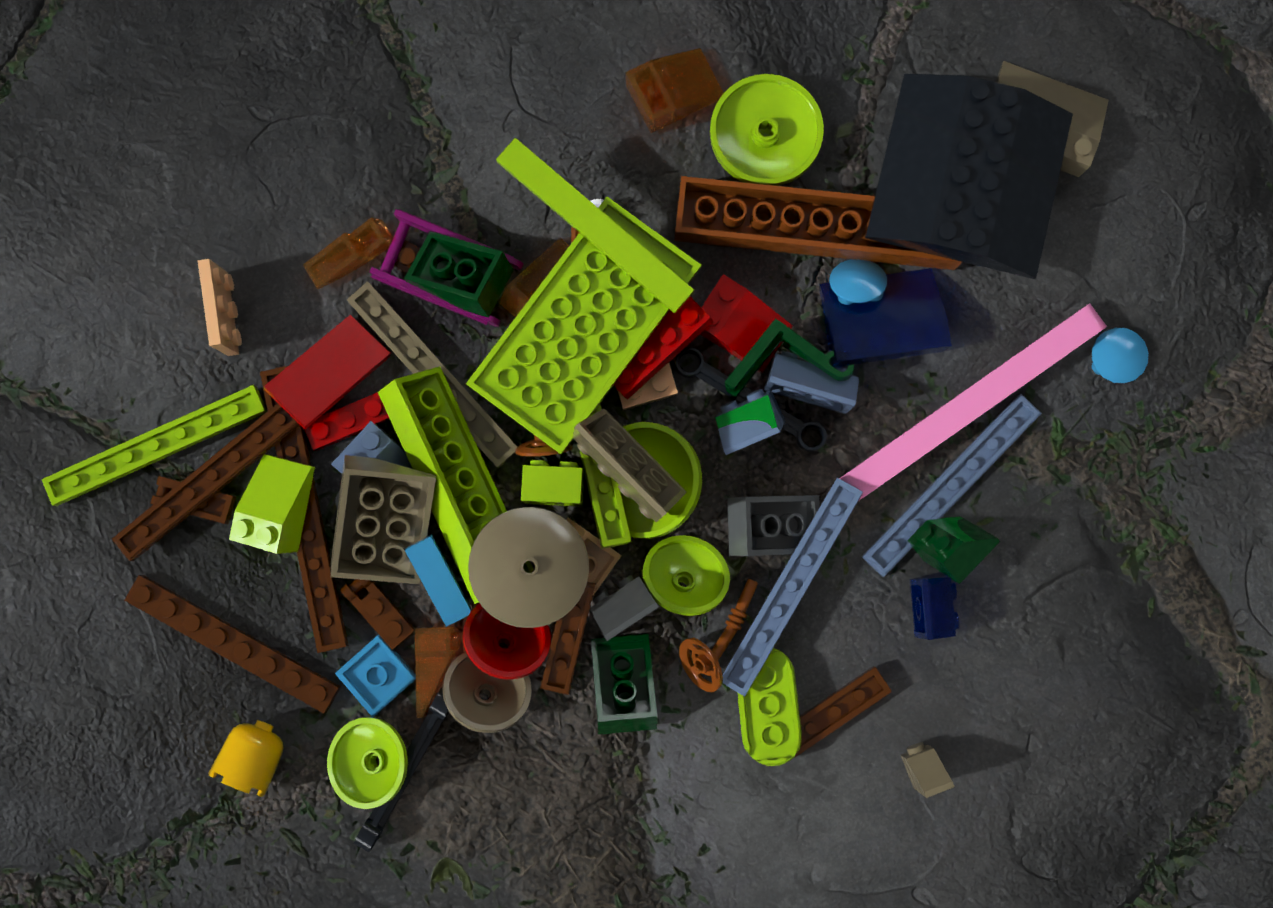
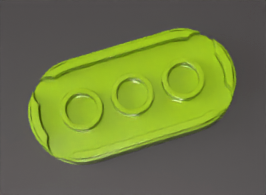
[737,648,802,766]

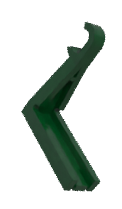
[725,318,854,398]

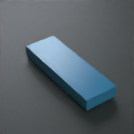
[405,535,472,627]

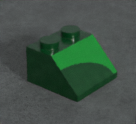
[907,516,1000,584]

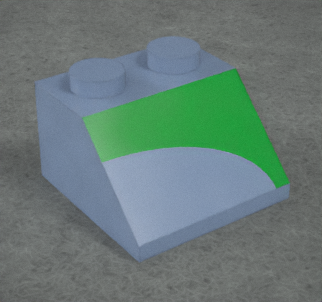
[715,389,785,455]

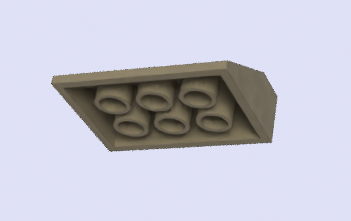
[995,61,1109,177]
[573,409,687,522]
[331,455,436,584]

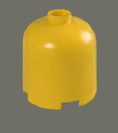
[208,720,284,797]

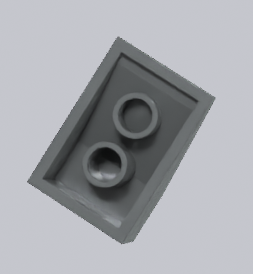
[727,495,820,556]
[590,575,659,641]

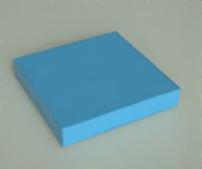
[335,634,418,717]

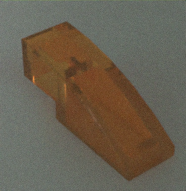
[303,217,393,289]

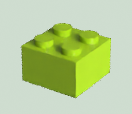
[521,460,585,507]

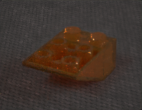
[625,48,724,133]

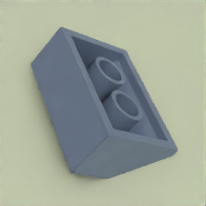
[764,351,859,414]

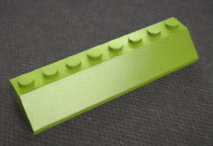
[378,366,534,604]

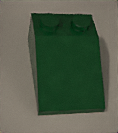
[404,231,514,318]
[591,634,658,735]

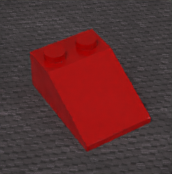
[700,274,793,373]

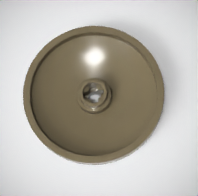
[468,507,589,628]

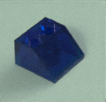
[910,577,959,640]

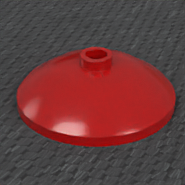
[463,603,551,679]

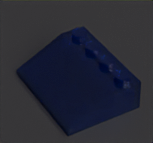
[819,268,952,367]

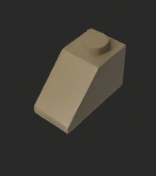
[901,743,954,798]

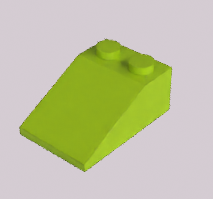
[229,454,315,554]

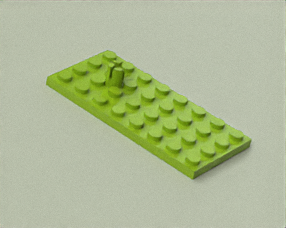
[466,197,701,455]

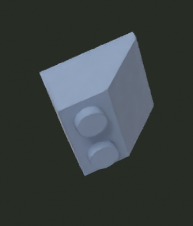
[331,421,412,474]

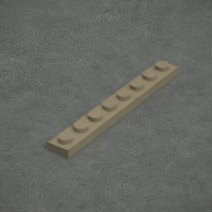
[347,281,517,469]

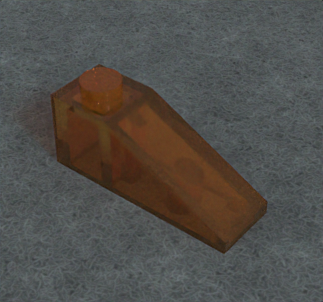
[415,626,460,718]

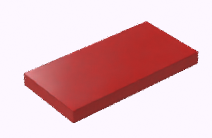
[264,315,390,430]

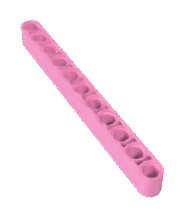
[839,304,1107,500]

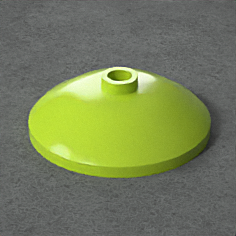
[643,535,730,616]
[327,717,408,809]

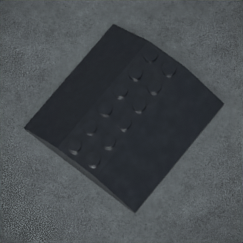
[865,74,1073,279]

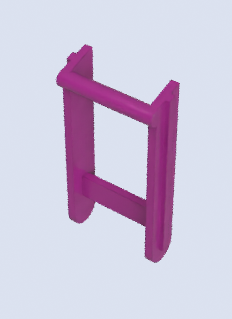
[370,209,524,327]

